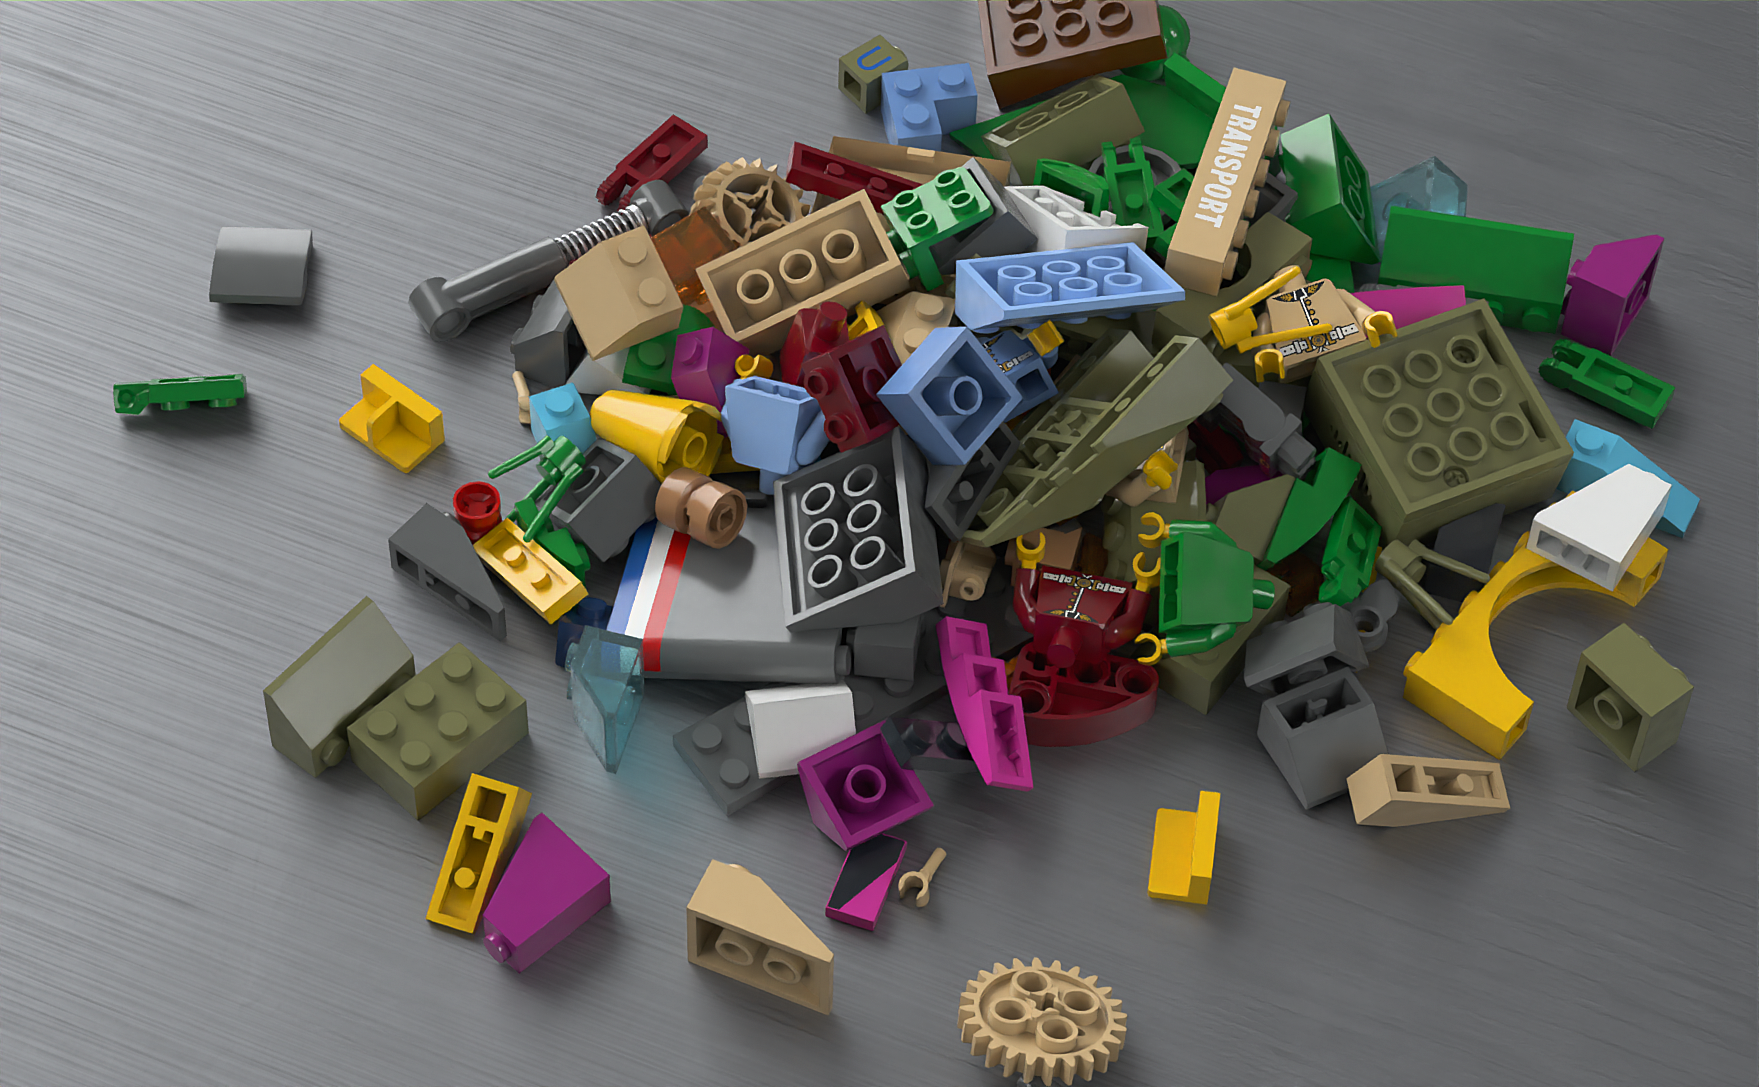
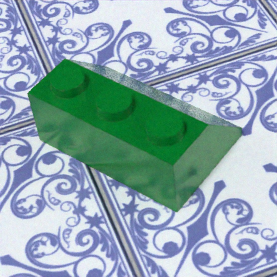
[1278,113,1381,265]

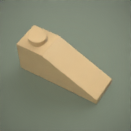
[1346,754,1510,827]

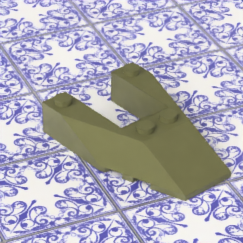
[939,328,1233,548]

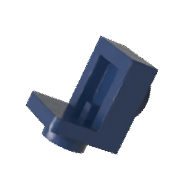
[555,597,614,674]

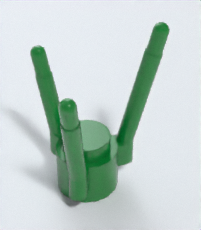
[488,435,586,543]

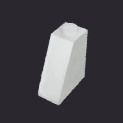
[1526,464,1672,591]

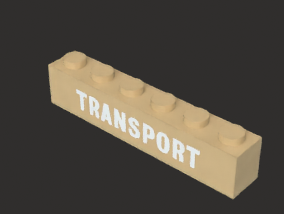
[1164,68,1291,296]

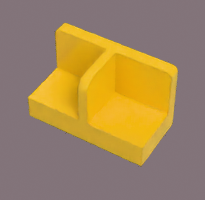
[339,364,445,473]

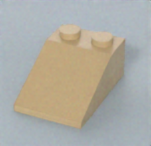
[686,859,834,1015]

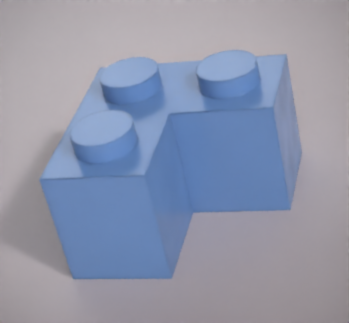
[881,63,978,152]

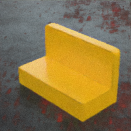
[1147,791,1220,905]

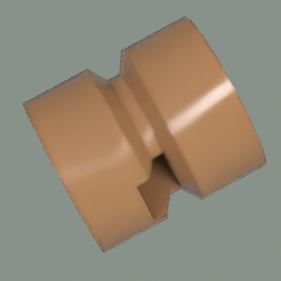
[655,467,747,549]

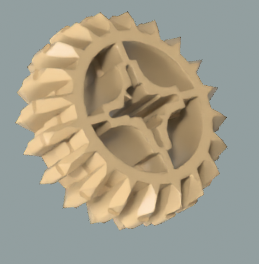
[690,157,811,262]

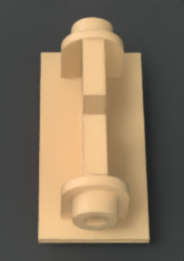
[940,541,996,608]

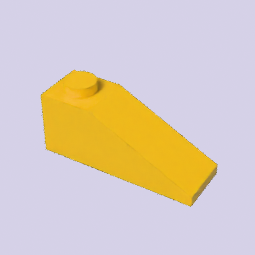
[425,773,532,934]

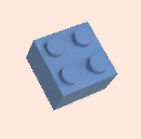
[876,327,1023,465]

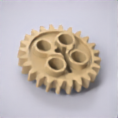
[957,957,1127,1086]

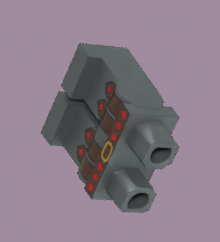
[1197,362,1316,480]

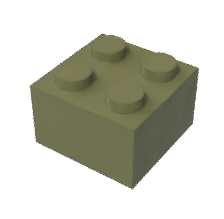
[1566,623,1694,772]

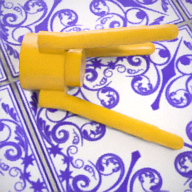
[1208,266,1332,354]

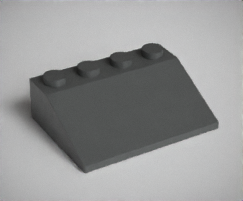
[773,426,944,632]

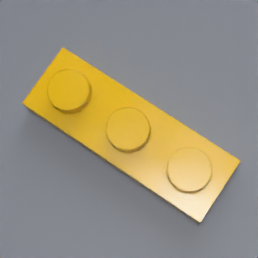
[472,518,588,624]

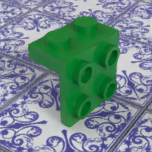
[881,167,993,292]

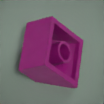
[1560,234,1664,356]

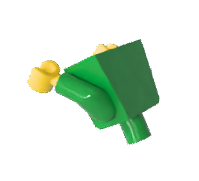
[1135,512,1275,666]

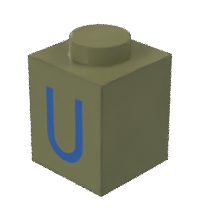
[838,34,909,114]

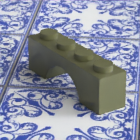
[1151,212,1313,358]

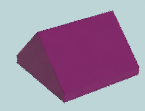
[797,720,934,851]

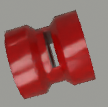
[453,481,502,545]

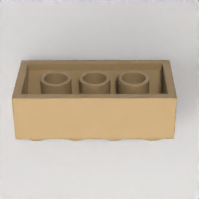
[695,189,910,358]

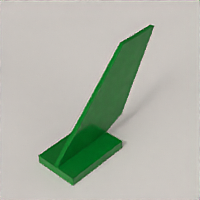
[949,52,1281,177]

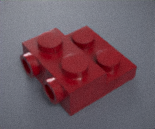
[801,325,902,453]

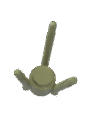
[1375,539,1490,630]

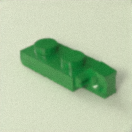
[113,374,247,415]
[1319,496,1382,606]

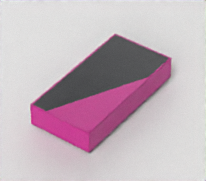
[825,833,907,931]

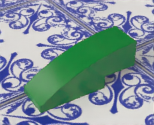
[1255,447,1362,571]

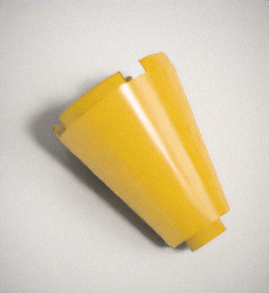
[590,390,724,484]

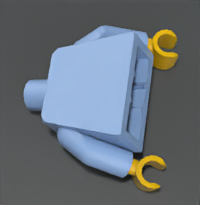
[721,354,830,495]

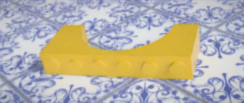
[1403,490,1669,760]

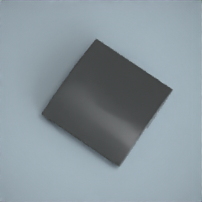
[209,227,313,305]

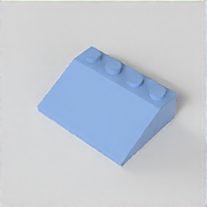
[955,242,1185,334]

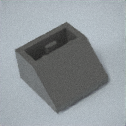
[1257,666,1389,810]

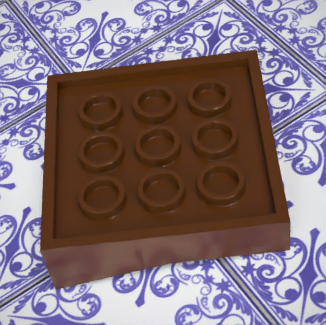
[977,0,1168,109]

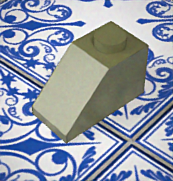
[1206,474,1296,565]

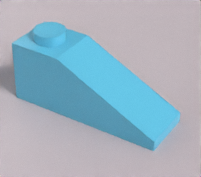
[1556,419,1700,538]

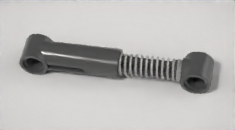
[408,180,691,342]

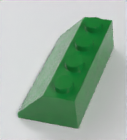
[1377,206,1574,334]

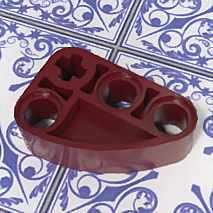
[1008,642,1159,747]

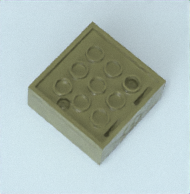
[1304,298,1574,552]

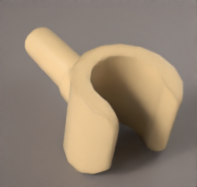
[512,371,531,424]
[898,848,946,907]

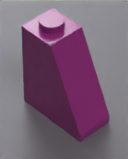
[483,812,611,974]

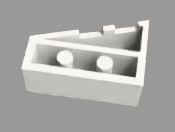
[1005,186,1149,254]

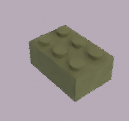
[347,642,529,821]

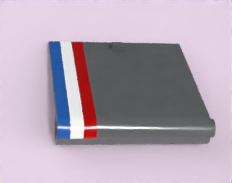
[603,488,852,684]

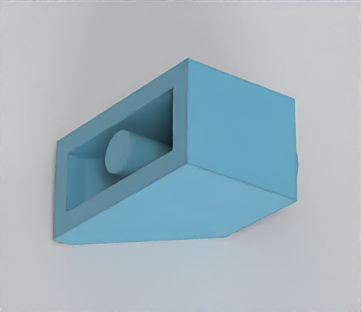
[529,383,597,454]

